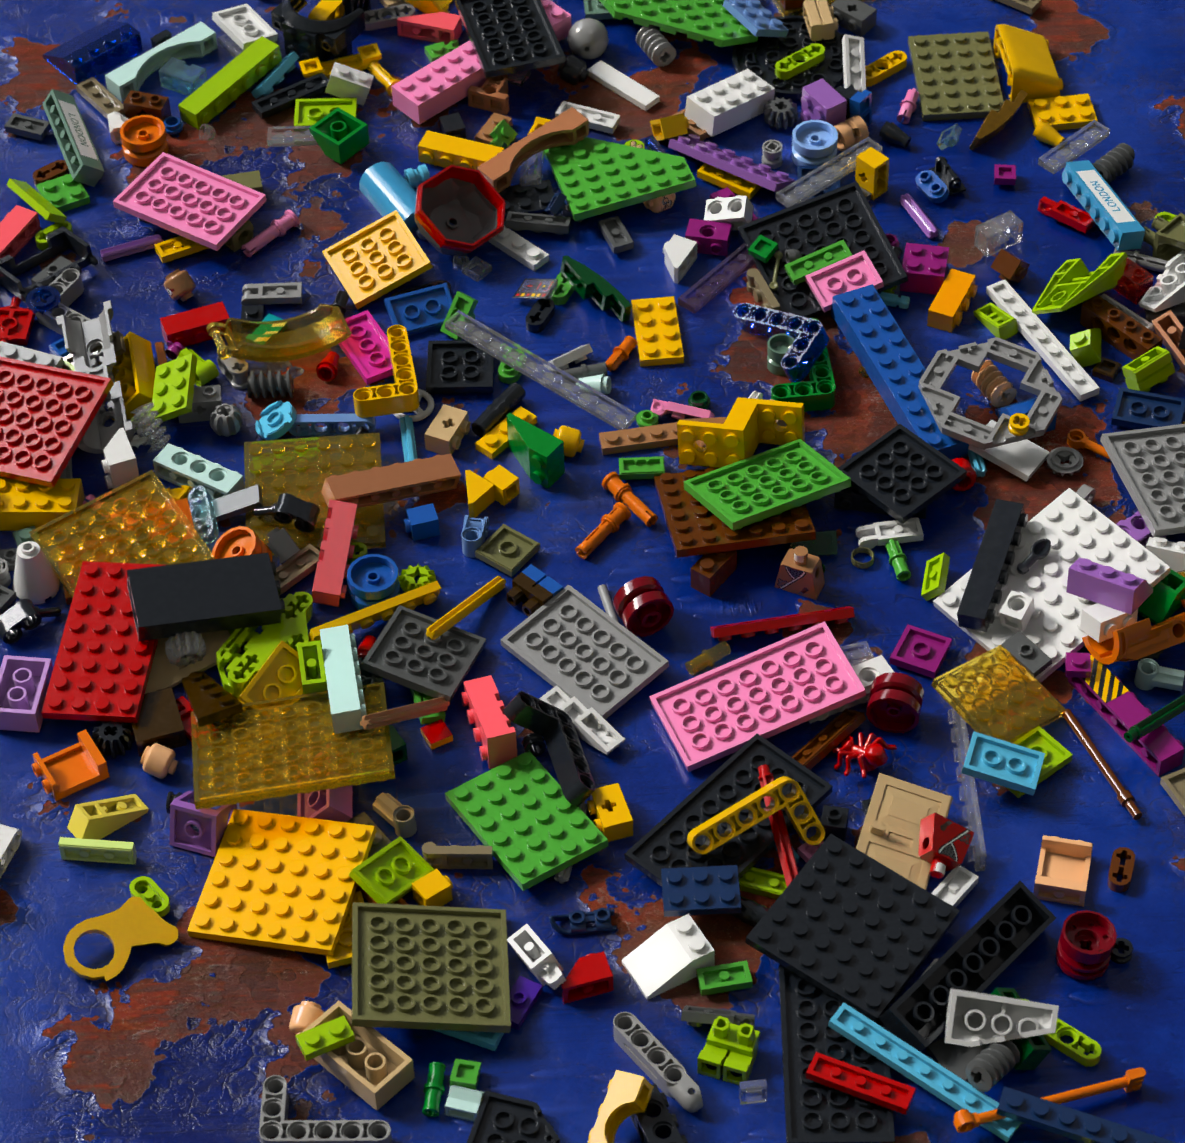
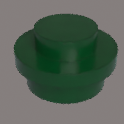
[688,391,710,409]

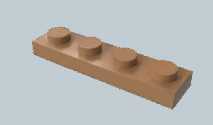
[599,422,678,455]

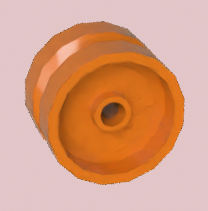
[120,115,169,167]
[212,526,273,562]

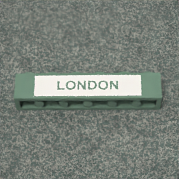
[42,89,104,187]

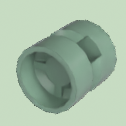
[767,334,796,376]

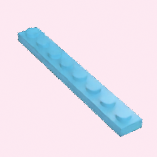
[828,1003,1022,1143]

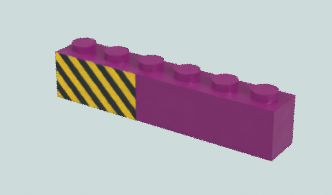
[1068,655,1184,777]

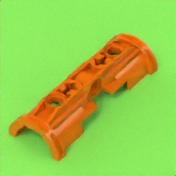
[1082,599,1185,664]

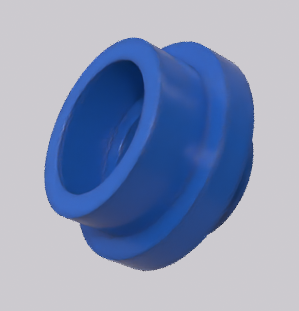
[164,116,183,135]

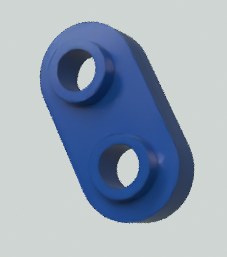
[915,170,949,203]

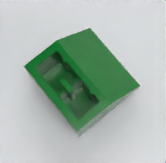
[1138,569,1185,624]

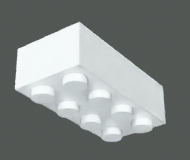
[685,69,775,137]

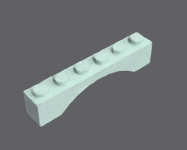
[105,22,218,102]

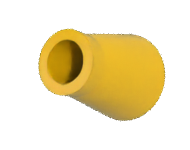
[1033,121,1065,149]

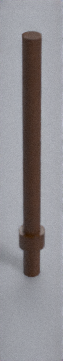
[1062,709,1143,820]

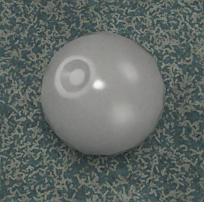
[567,18,609,60]

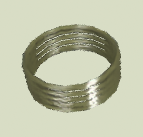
[851,547,874,569]

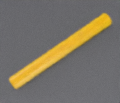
[426,576,506,640]

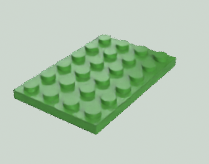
[684,439,851,531]
[445,751,608,891]

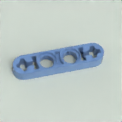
[289,414,376,436]

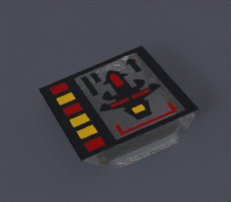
[512,278,558,299]

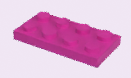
[329,310,393,385]

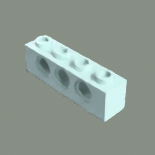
[153,443,245,500]

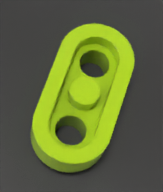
[129,876,170,917]

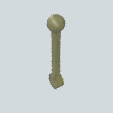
[769,251,783,291]

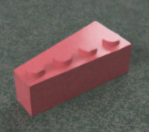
[312,499,359,607]
[460,675,517,769]

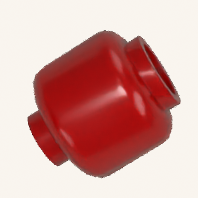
[952,458,977,492]

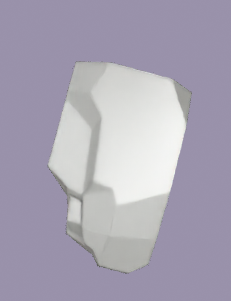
[107,111,128,144]

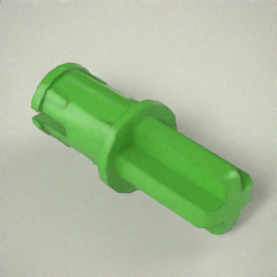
[885,539,911,581]

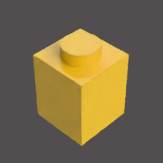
[483,465,520,506]
[412,869,453,906]

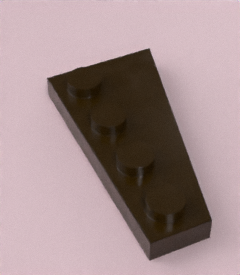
[181,671,244,727]

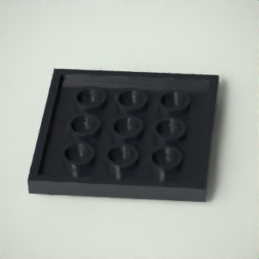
[838,424,967,524]

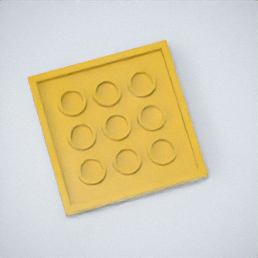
[322,210,433,310]

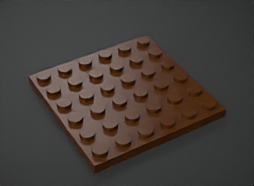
[654,467,816,558]

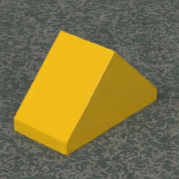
[465,470,495,518]

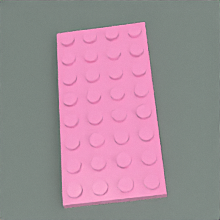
[649,621,866,772]

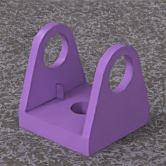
[170,791,237,857]

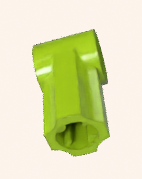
[176,348,219,387]

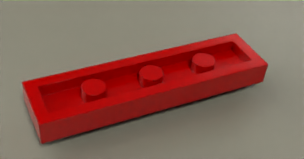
[806,1052,916,1115]

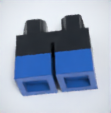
[835,84,872,127]

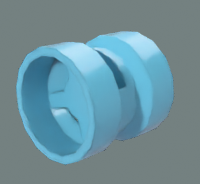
[404,164,430,189]

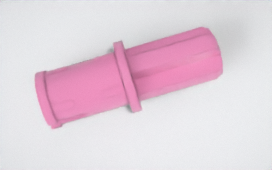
[897,88,919,124]

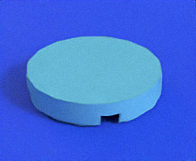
[255,401,297,440]

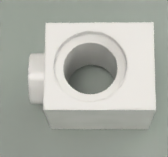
[999,590,1035,633]

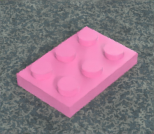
[805,250,884,312]

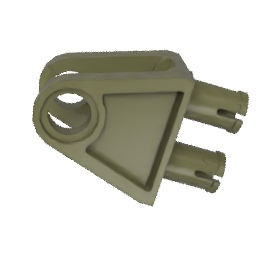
[1143,213,1185,261]

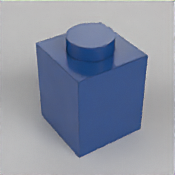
[403,503,440,541]

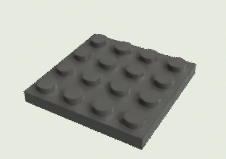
[361,605,486,702]

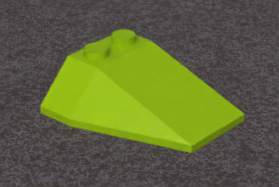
[1031,252,1128,314]

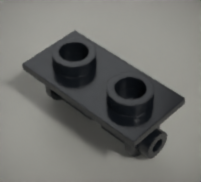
[929,156,966,195]

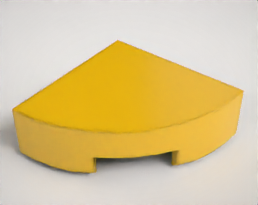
[160,485,193,502]

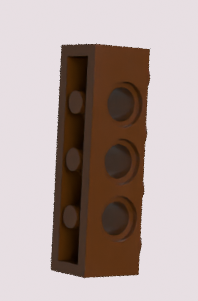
[1080,295,1163,360]

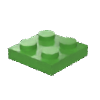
[36,174,90,212]

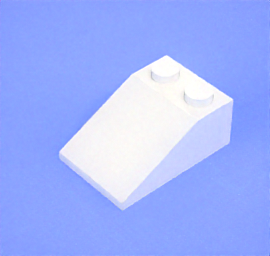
[622,914,715,1000]

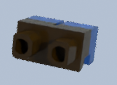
[506,564,563,617]

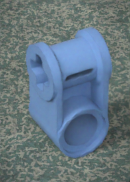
[461,515,489,558]

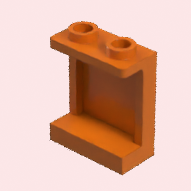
[31,729,109,801]

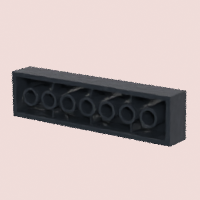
[878,881,1056,1052]

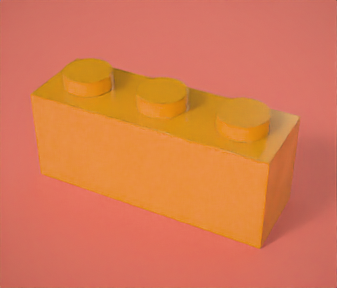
[927,268,978,333]

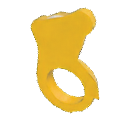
[63,897,178,981]

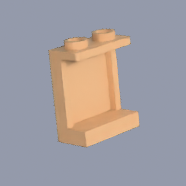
[1033,835,1093,907]

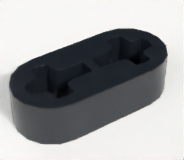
[525,298,555,333]

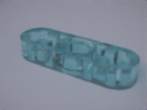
[188,486,219,544]

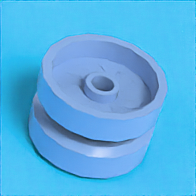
[792,120,838,166]

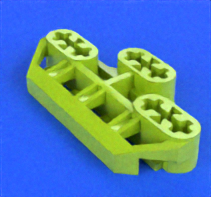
[216,592,313,698]

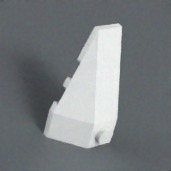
[1139,250,1185,313]
[945,988,1059,1047]

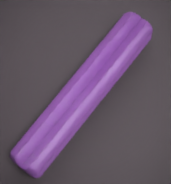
[900,193,938,239]
[100,234,162,262]

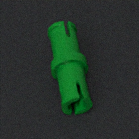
[422,1062,446,1117]

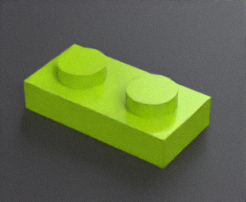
[921,552,950,601]
[295,1015,355,1061]

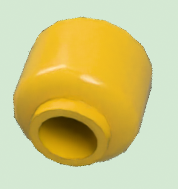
[553,425,585,458]

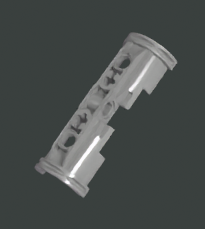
[56,300,134,454]

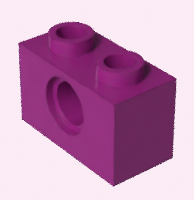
[685,218,732,256]

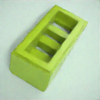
[973,302,1018,340]

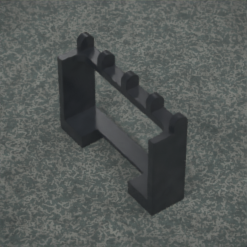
[0,226,98,303]

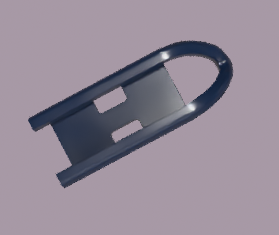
[549,908,617,936]

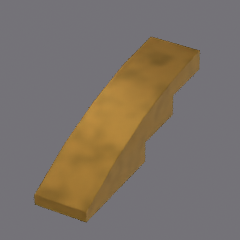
[969,89,1028,150]

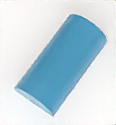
[359,162,419,233]

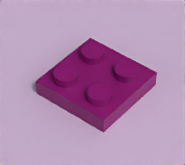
[889,624,952,678]

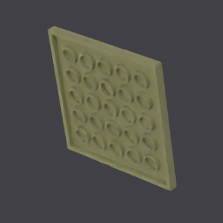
[352,902,511,1033]

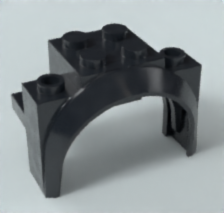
[271,0,366,63]

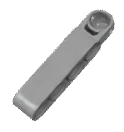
[613,1012,703,1113]

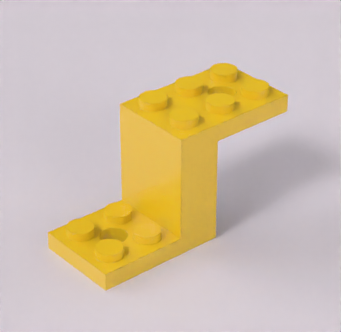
[677,397,805,468]

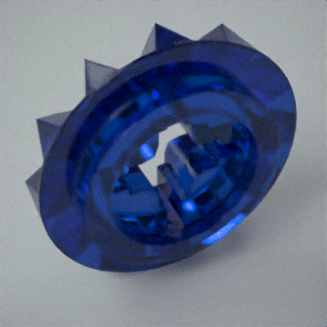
[26,286,61,315]

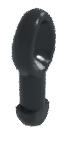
[1016,538,1051,575]

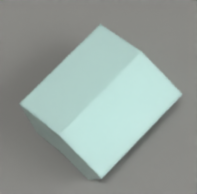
[445,1085,485,1122]

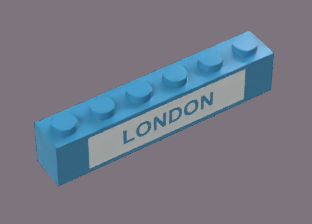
[1062,160,1145,251]

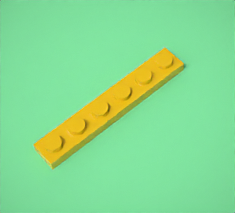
[308,581,441,646]

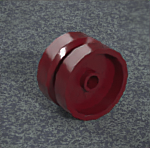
[613,576,674,637]
[866,672,924,733]

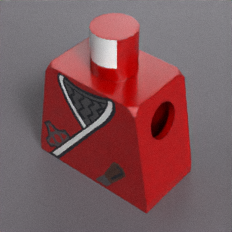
[918,812,974,878]

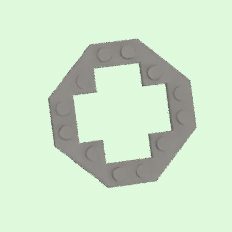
[918,337,1062,450]

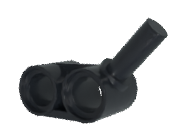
[254,493,320,533]
[0,599,61,644]

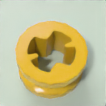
[1008,413,1030,436]

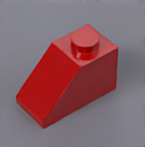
[562,951,614,1004]

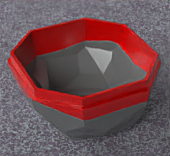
[414,165,506,255]

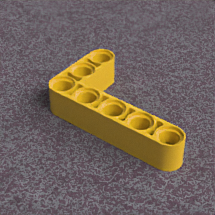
[353,325,419,418]
[687,776,825,854]

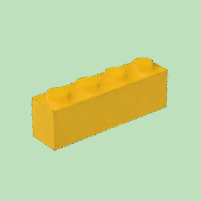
[418,130,504,170]

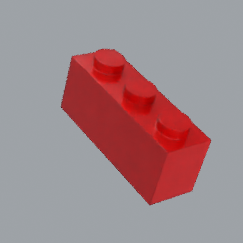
[160,301,232,347]

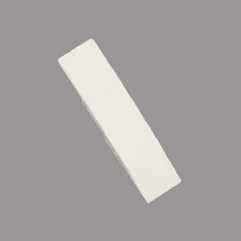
[539,686,625,755]

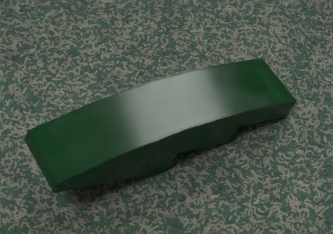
[560,255,632,323]

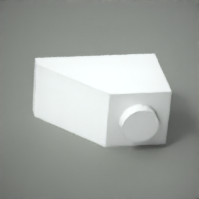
[663,234,697,284]

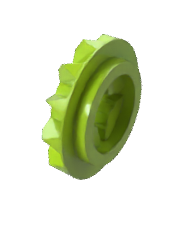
[399,563,436,592]

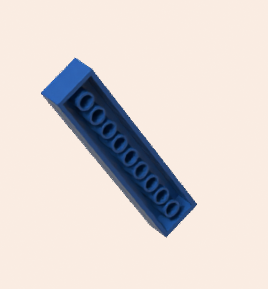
[831,284,969,460]

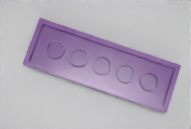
[668,134,795,192]

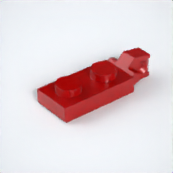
[1038,197,1096,233]

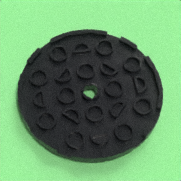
[732,15,845,101]

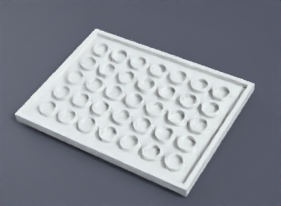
[933,488,1171,689]

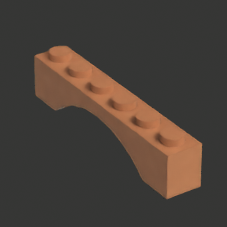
[477,107,589,193]

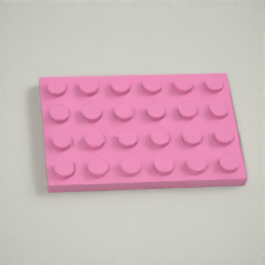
[113,152,266,251]

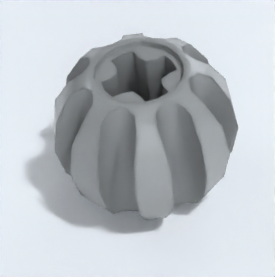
[210,403,243,437]

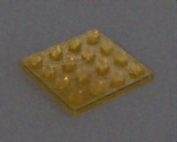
[931,645,1066,743]

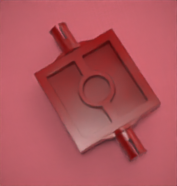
[0,296,36,345]

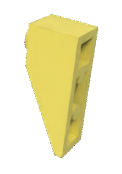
[67,794,149,840]

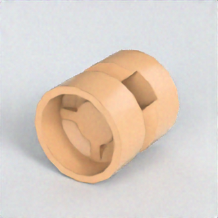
[834,115,869,151]

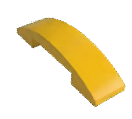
[299,43,382,79]

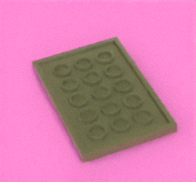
[908,32,1004,121]

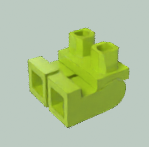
[697,1016,760,1087]

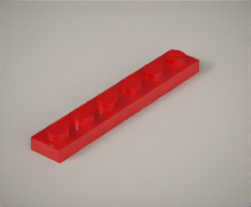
[710,606,855,641]

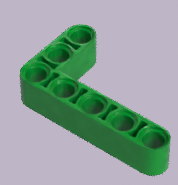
[771,318,836,412]

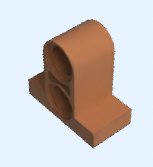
[468,74,509,115]

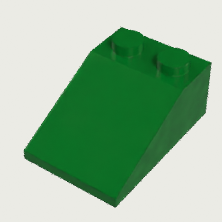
[507,413,565,489]

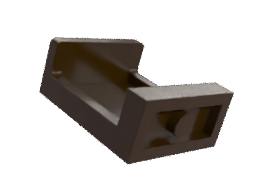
[131,687,187,757]

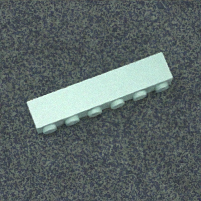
[320,625,367,734]

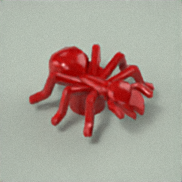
[832,732,897,779]

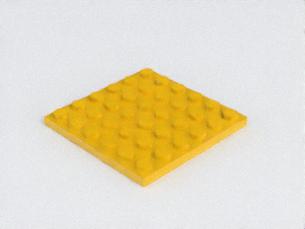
[187,809,376,956]

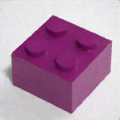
[900,243,949,295]

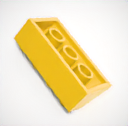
[112,332,155,421]

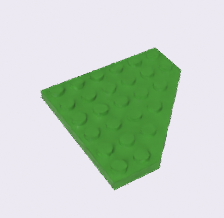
[599,0,758,47]
[543,137,697,221]

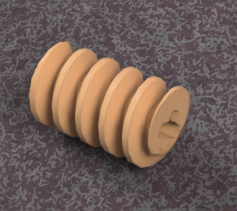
[971,360,1017,408]

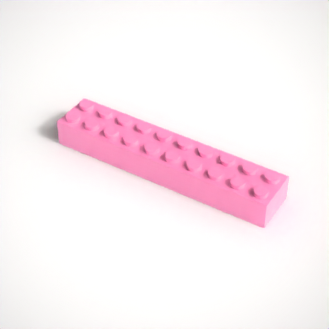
[391,0,572,125]

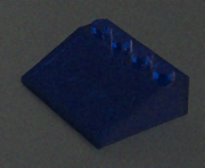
[42,20,143,85]

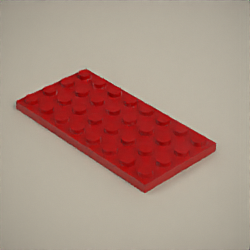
[41,561,164,723]

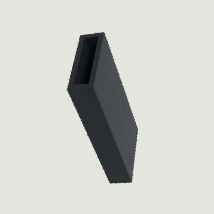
[127,553,285,641]

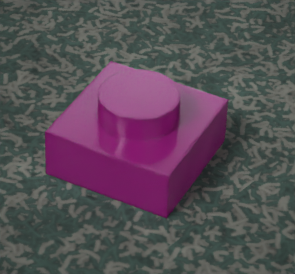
[994,164,1016,185]
[1065,652,1091,678]

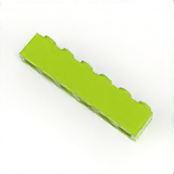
[178,36,282,130]

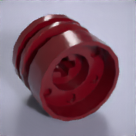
[1055,910,1117,981]

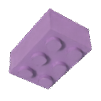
[0,655,53,733]

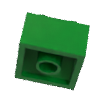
[309,108,369,164]

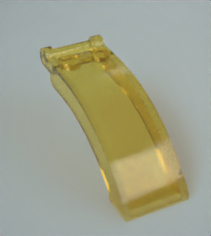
[206,304,352,362]

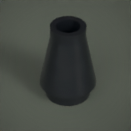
[879,122,911,148]

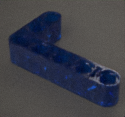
[733,303,829,383]

